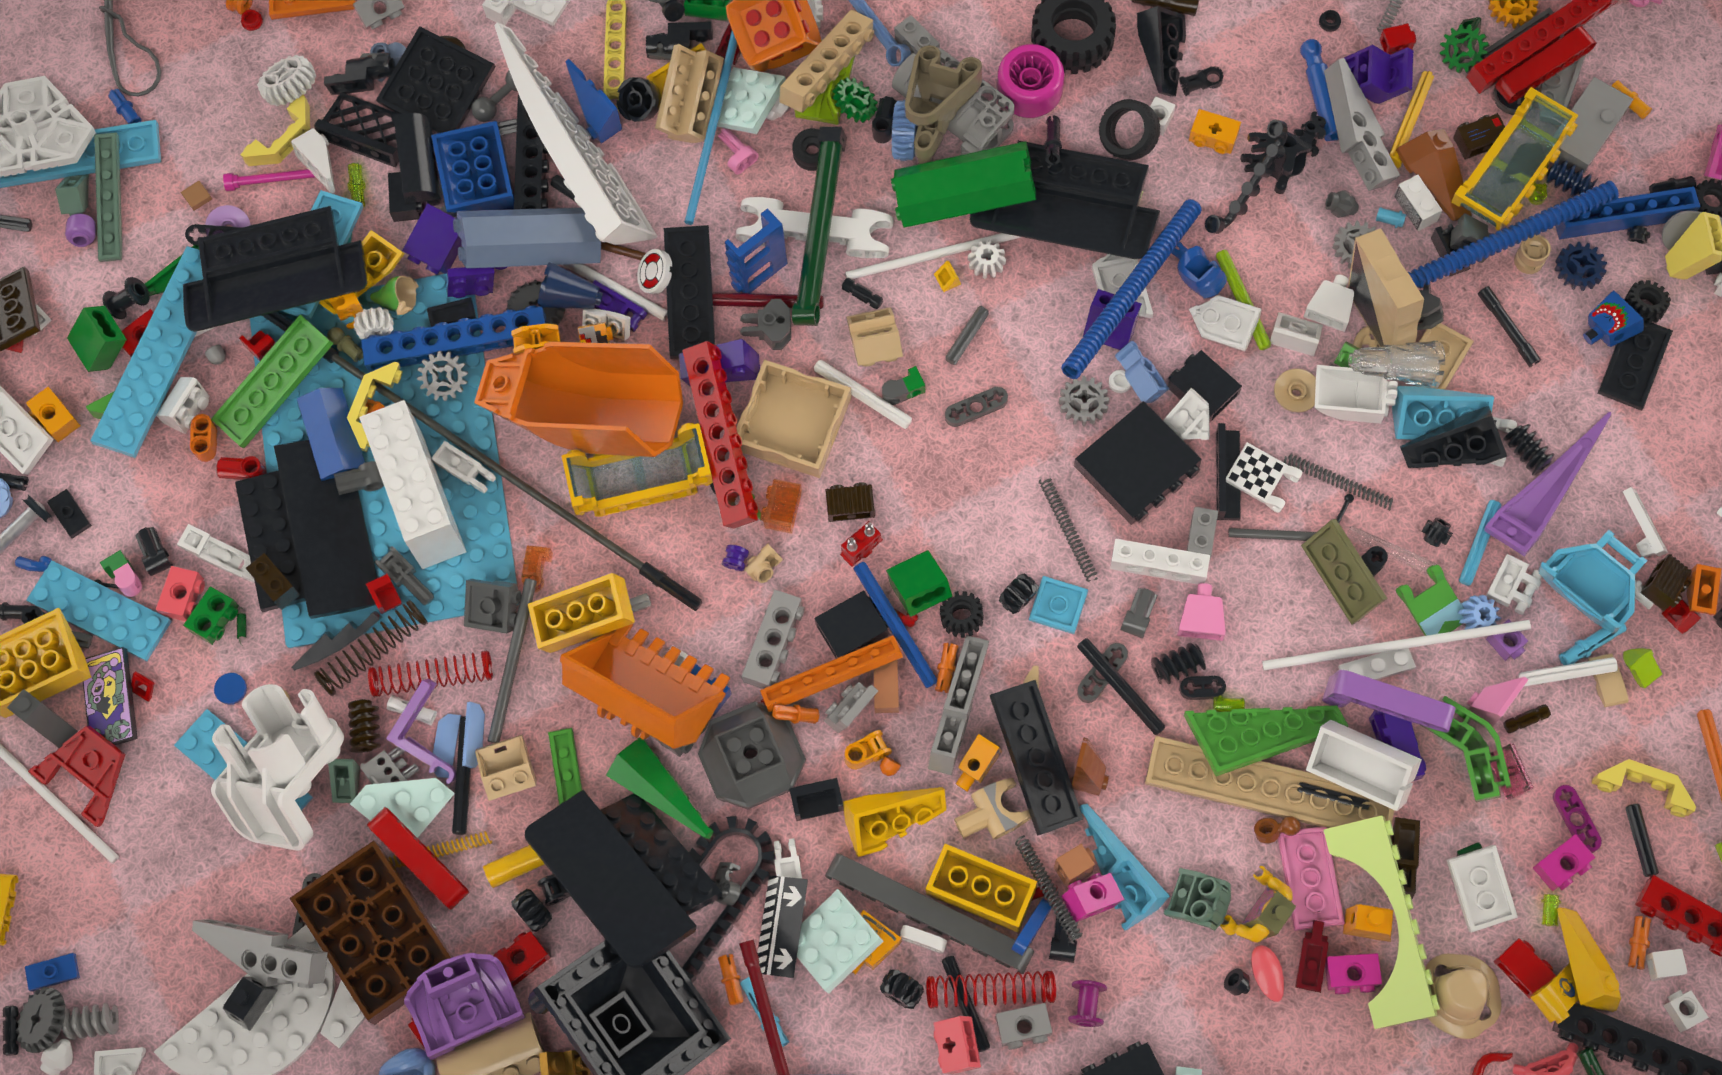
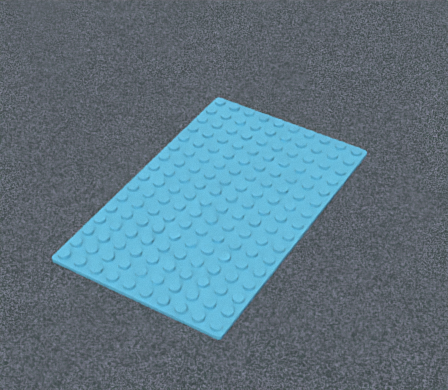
[250,273,519,648]

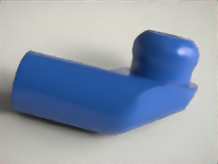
[15,556,52,572]

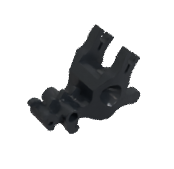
[1240,111,1326,194]

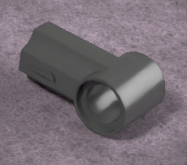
[334,461,384,495]
[1120,588,1158,639]

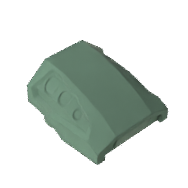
[1164,868,1231,931]

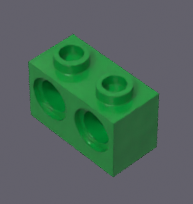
[183,586,239,645]

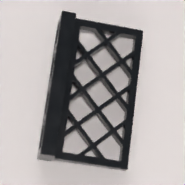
[314,92,399,168]

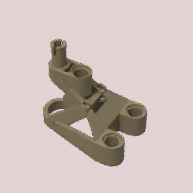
[905,45,982,164]

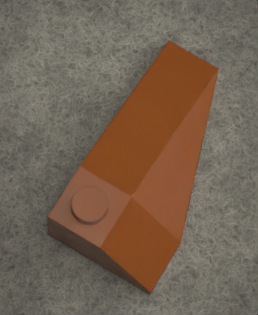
[1396,129,1472,221]
[1072,737,1109,796]

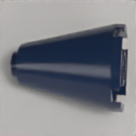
[538,262,603,309]

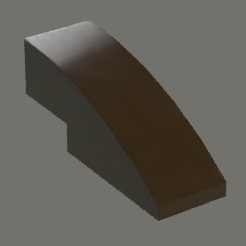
[1387,817,1420,899]

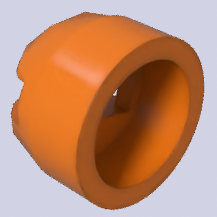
[880,756,901,776]

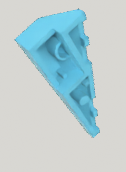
[1079,804,1170,931]

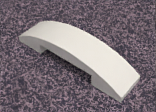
[177,524,255,583]

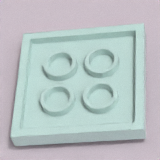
[717,67,786,134]
[797,889,884,994]

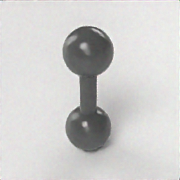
[471,70,518,122]

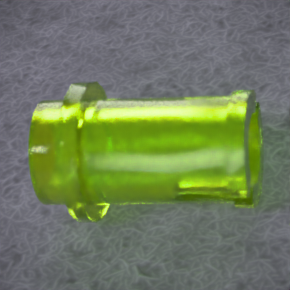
[1213,695,1245,712]
[1541,894,1561,927]

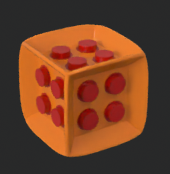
[726,0,821,72]

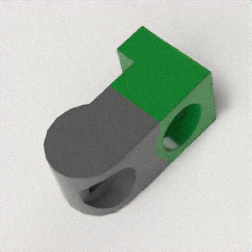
[882,366,925,405]

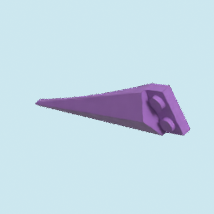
[1484,412,1611,557]

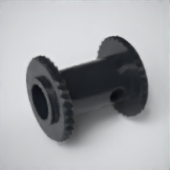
[102,277,150,320]

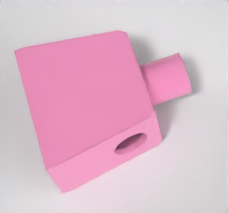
[1177,583,1226,641]

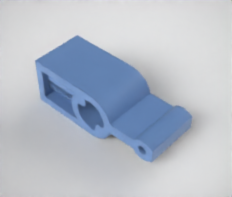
[1115,341,1169,403]

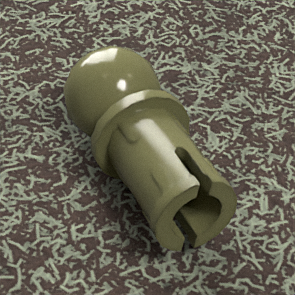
[327,327,363,362]

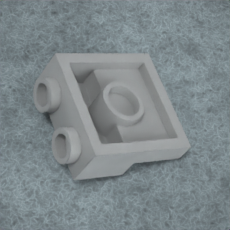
[824,682,878,733]

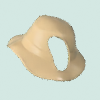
[1425,953,1502,1039]

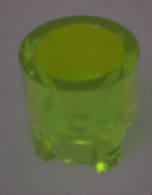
[1527,183,1548,205]

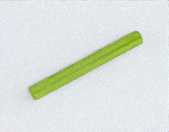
[1216,250,1271,350]

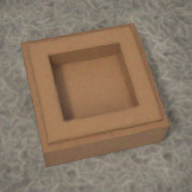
[180,181,212,211]

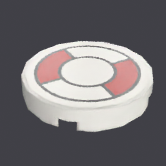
[637,249,672,294]

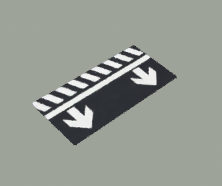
[758,876,808,978]

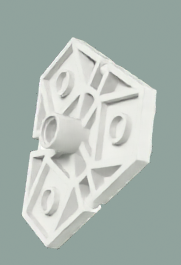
[0,76,96,178]

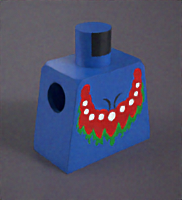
[1583,291,1644,347]

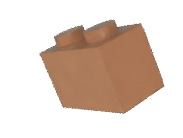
[1054,844,1096,889]

